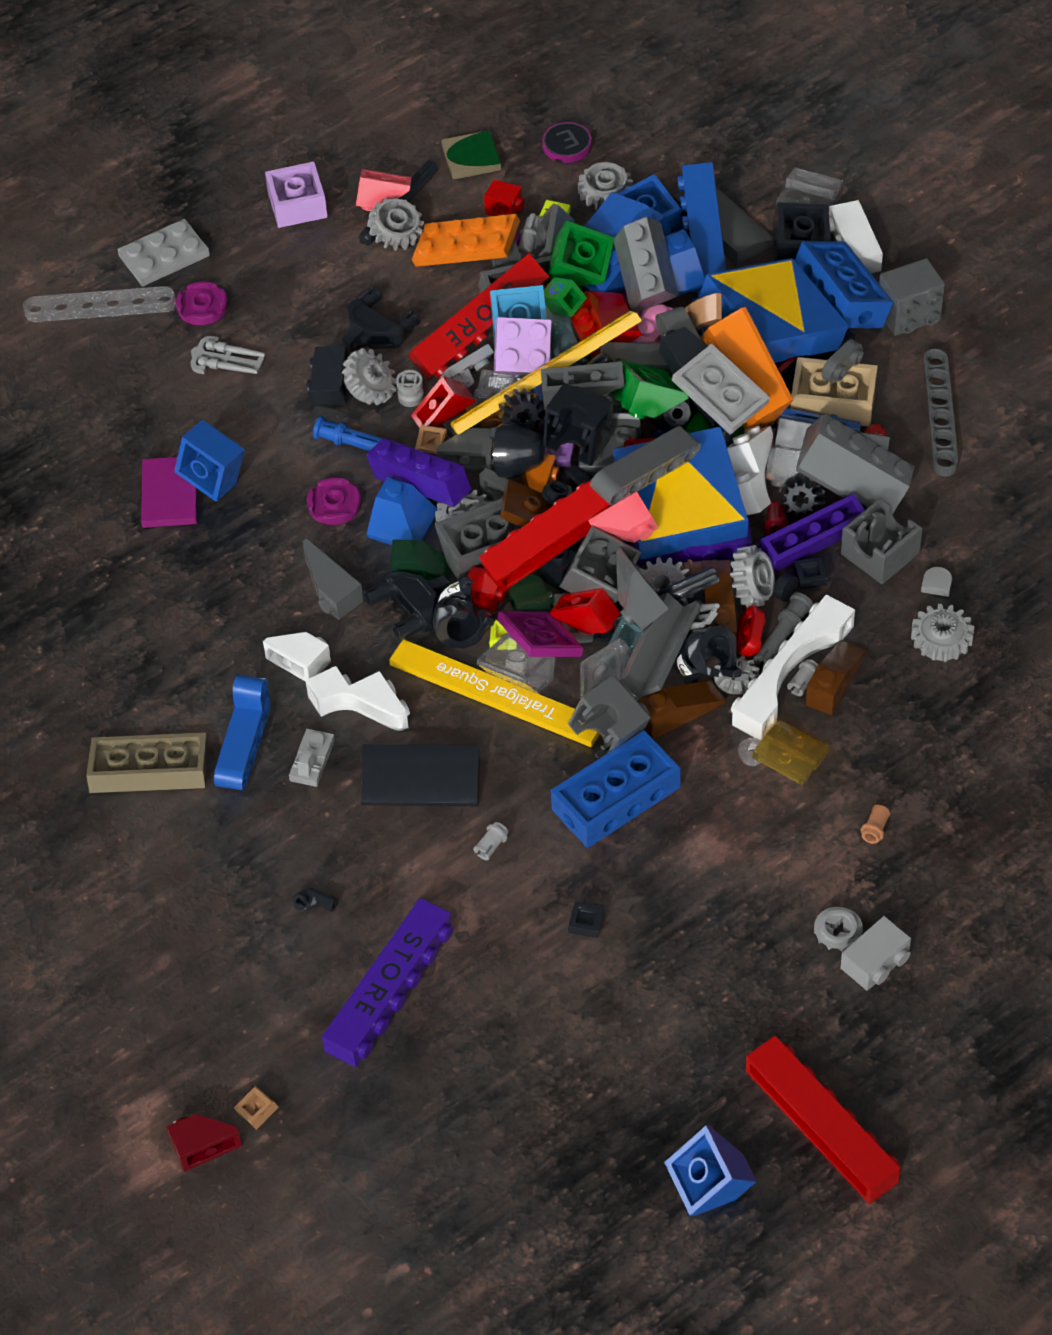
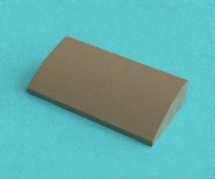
[86,733,207,793]

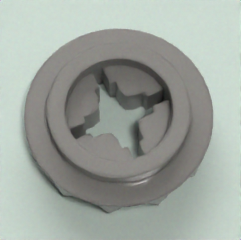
[714,655,759,694]
[814,907,863,952]

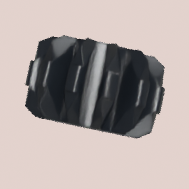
[498,388,544,429]
[779,473,826,519]

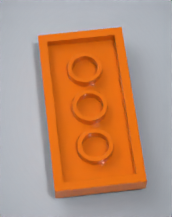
[412,214,520,267]

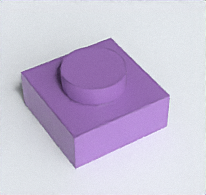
[547,443,575,467]

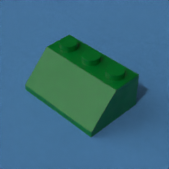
[611,358,689,419]

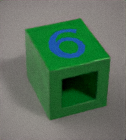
[544,277,587,317]

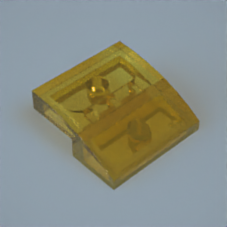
[752,720,830,786]

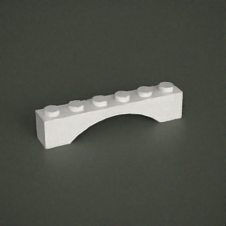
[731,595,855,741]

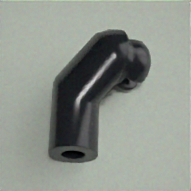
[292,888,338,912]

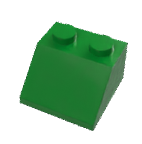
[547,220,615,286]

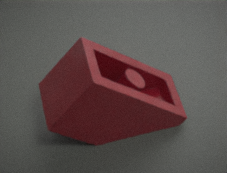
[166,1114,242,1172]

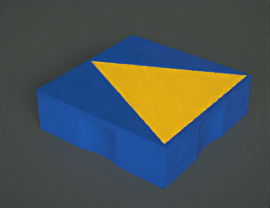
[698,258,849,363]
[613,427,748,560]

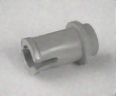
[787,659,818,696]
[473,822,509,860]

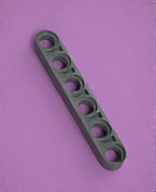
[923,348,958,477]

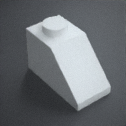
[263,632,331,682]

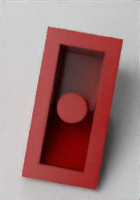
[411,376,476,428]
[550,588,620,635]

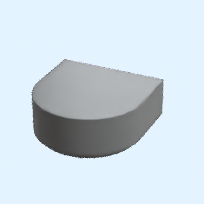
[921,567,952,597]

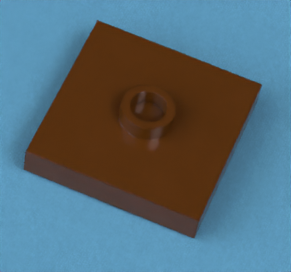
[500,479,553,527]

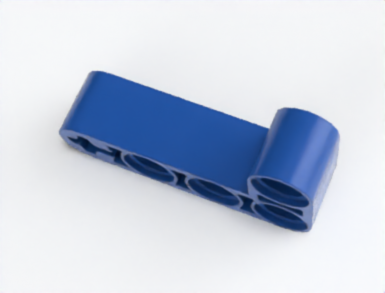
[214,674,270,791]

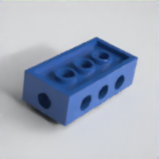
[795,241,893,329]
[551,730,681,849]

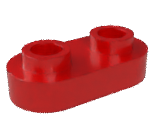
[736,605,766,658]

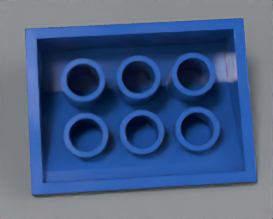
[578,192,671,293]

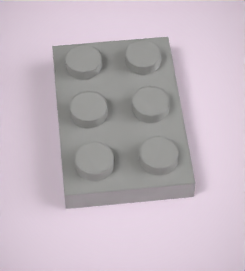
[118,219,210,287]
[672,344,770,434]

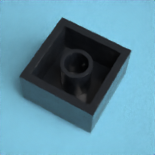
[773,202,831,261]

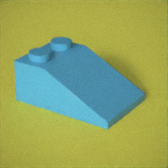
[490,285,551,360]

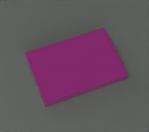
[141,457,197,528]
[497,611,583,657]

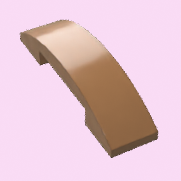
[685,293,722,332]

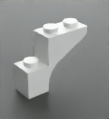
[727,425,773,515]
[306,666,410,731]

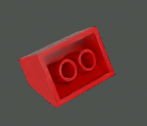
[570,291,642,358]

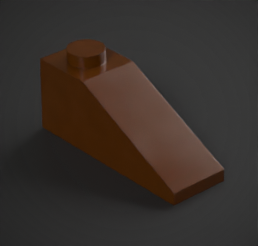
[701,560,737,637]
[806,640,867,715]
[637,680,726,740]

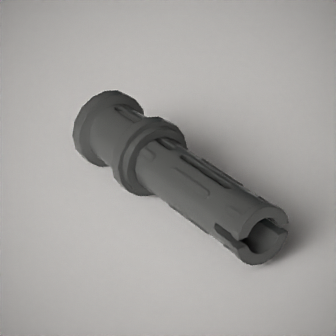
[753,592,814,668]

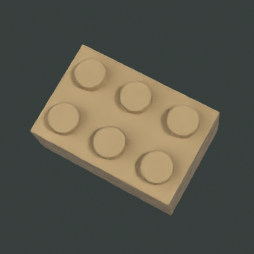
[790,357,877,427]

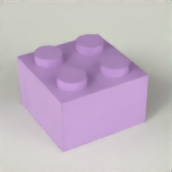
[265,162,327,228]
[494,317,551,375]

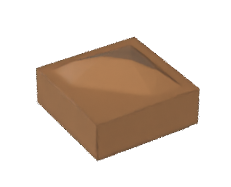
[415,425,448,456]
[234,1086,279,1130]

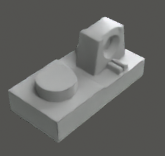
[440,344,494,389]
[289,729,335,787]

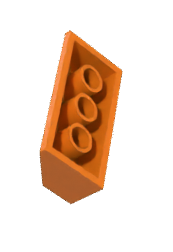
[700,307,794,430]

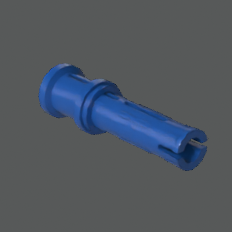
[313,416,395,451]

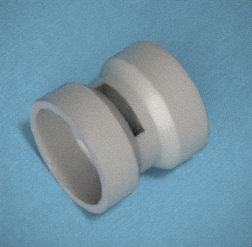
[396,370,424,407]

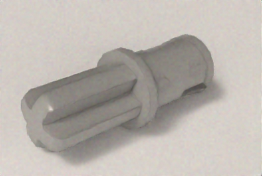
[518,213,541,258]

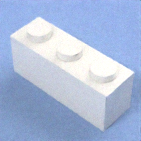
[829,200,883,273]

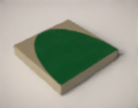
[441,130,501,180]

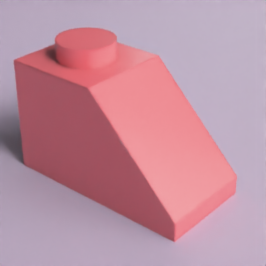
[356,169,412,211]
[588,492,658,543]

